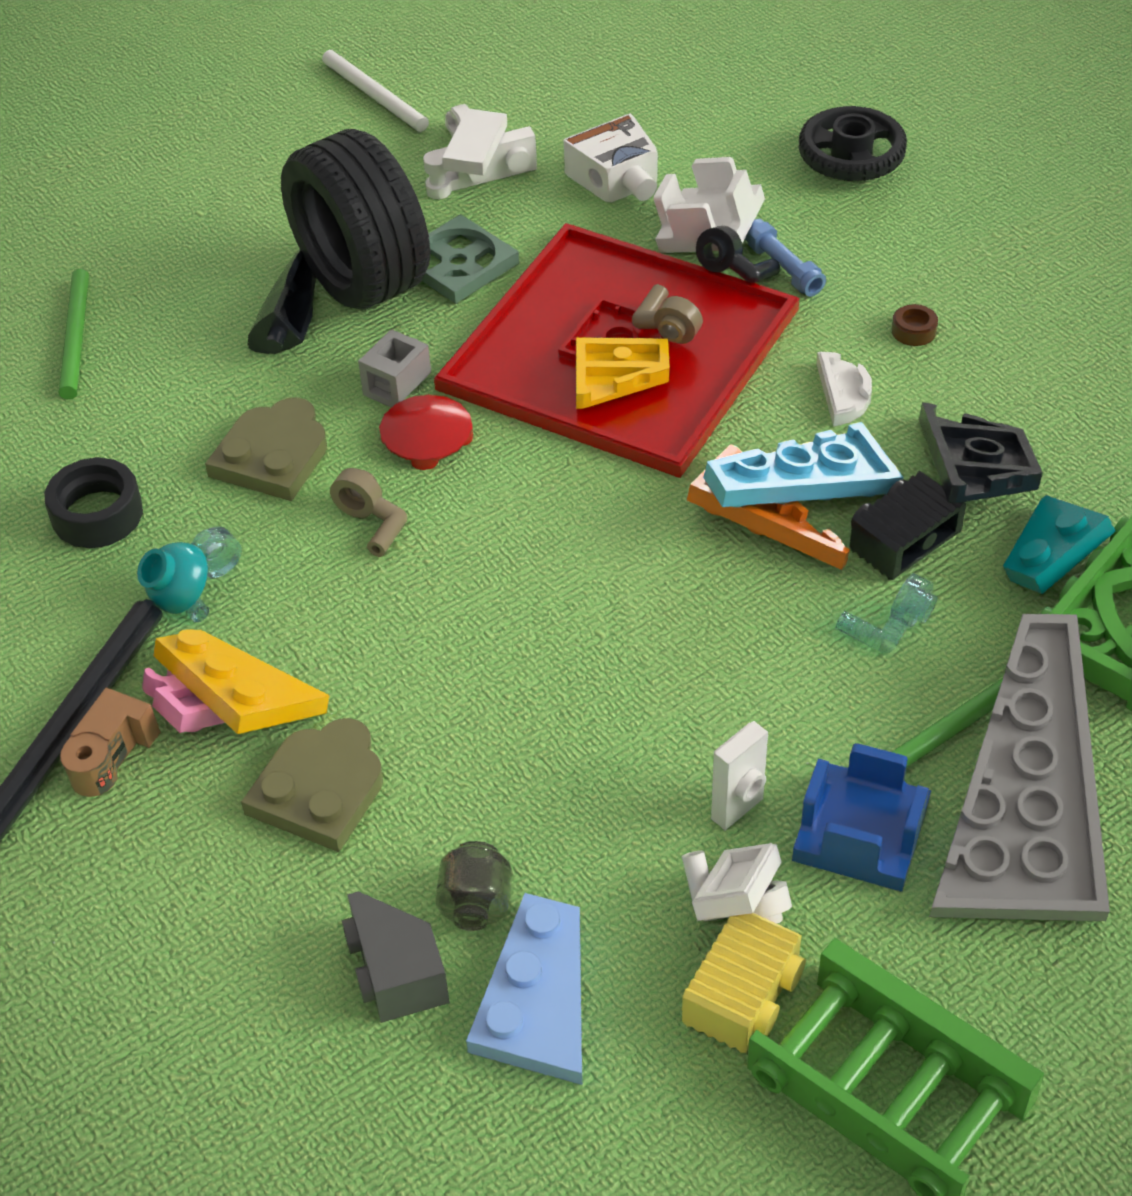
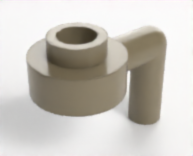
[632,284,703,344]
[330,468,408,557]

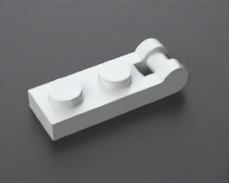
[423,126,537,199]

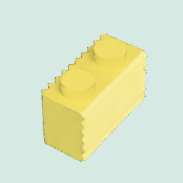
[682,913,806,1053]

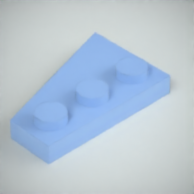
[466,893,582,1085]

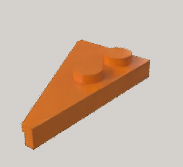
[687,444,850,570]

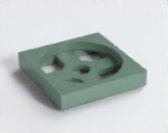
[421,214,519,304]

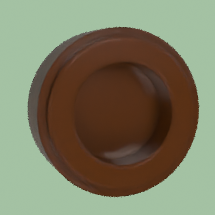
[891,304,938,346]

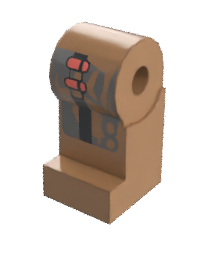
[61,688,161,797]

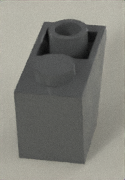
[341,891,450,1023]

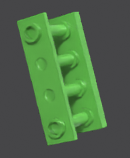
[747,937,1045,1196]

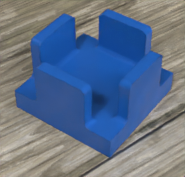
[792,743,931,892]

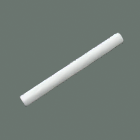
[322,50,429,132]

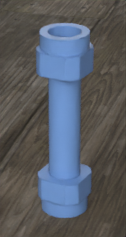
[745,219,826,297]

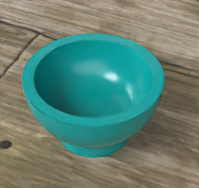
[137,542,208,614]

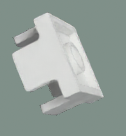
[654,157,765,253]

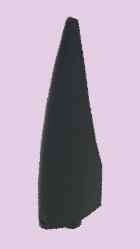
[247,249,316,354]

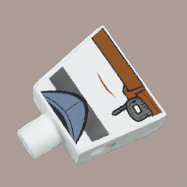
[564,113,658,202]

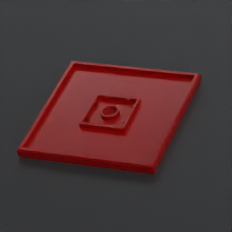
[434,223,800,478]

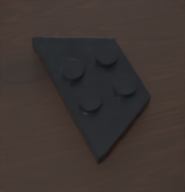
[919,402,1043,503]

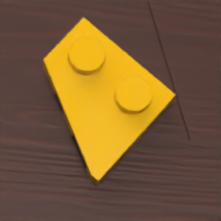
[576,338,670,409]

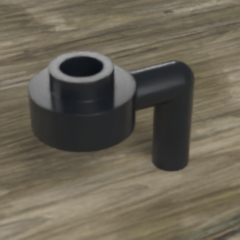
[696,225,780,283]

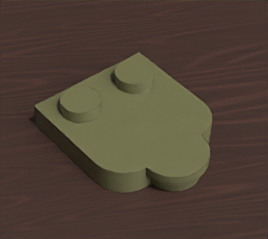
[205,398,327,501]
[241,718,383,852]

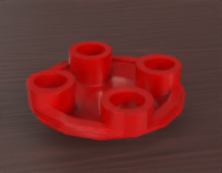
[379,394,473,470]

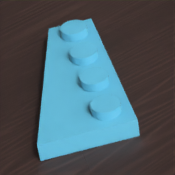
[703,422,904,507]

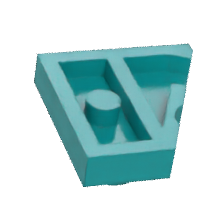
[1003,495,1116,594]

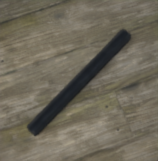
[0,599,162,842]

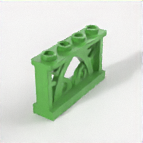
[1040,516,1132,711]

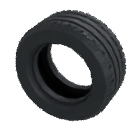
[281,129,431,310]

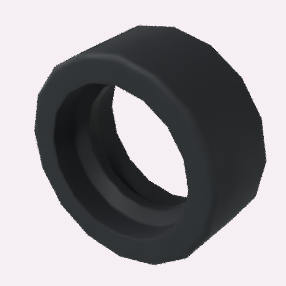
[44,457,143,548]

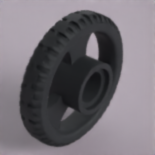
[799,106,907,181]

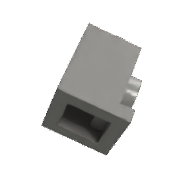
[358,329,431,407]

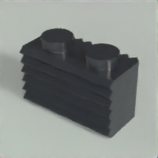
[849,470,966,580]

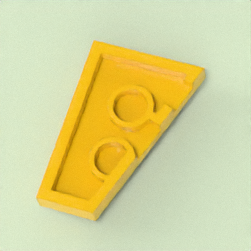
[153,629,330,734]

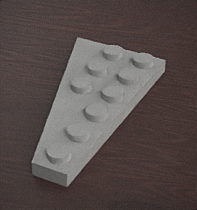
[929,614,1110,921]

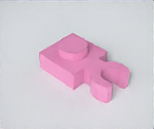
[142,668,225,733]

